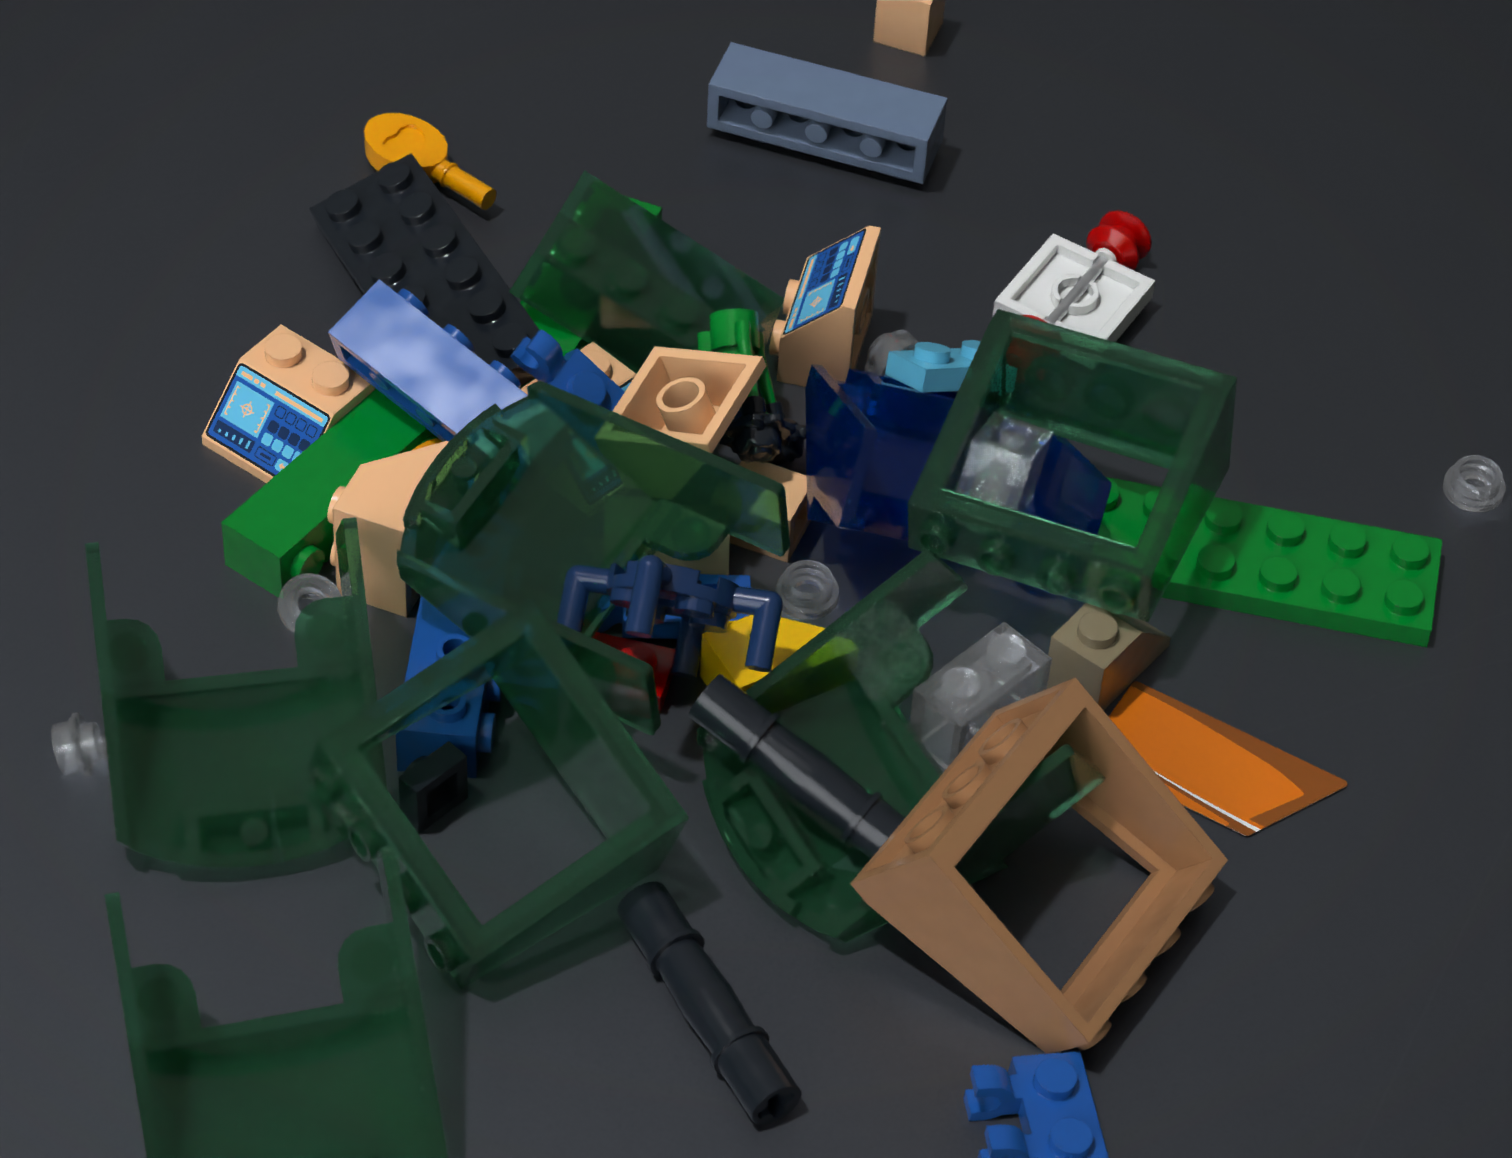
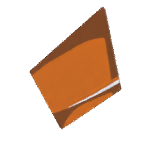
[1108,681,1348,836]

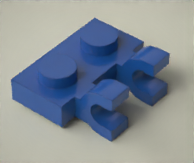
[963,1051,1109,1158]

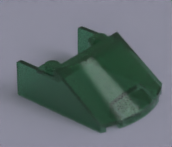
[397,380,790,736]
[84,517,390,869]
[697,549,1105,943]
[104,844,448,1158]

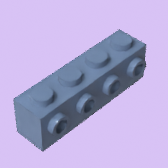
[707,42,948,184]

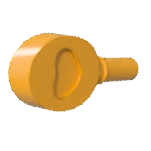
[364,113,497,210]

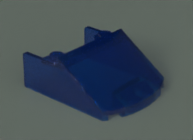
[805,364,1112,580]

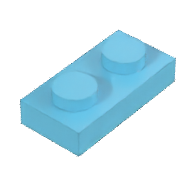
[885,340,1020,393]

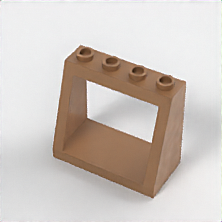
[850,677,1228,1054]

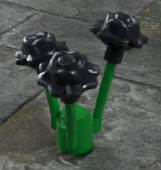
[677,308,814,495]

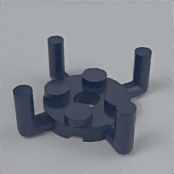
[553,555,783,678]

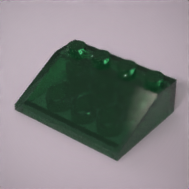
[509,170,784,373]

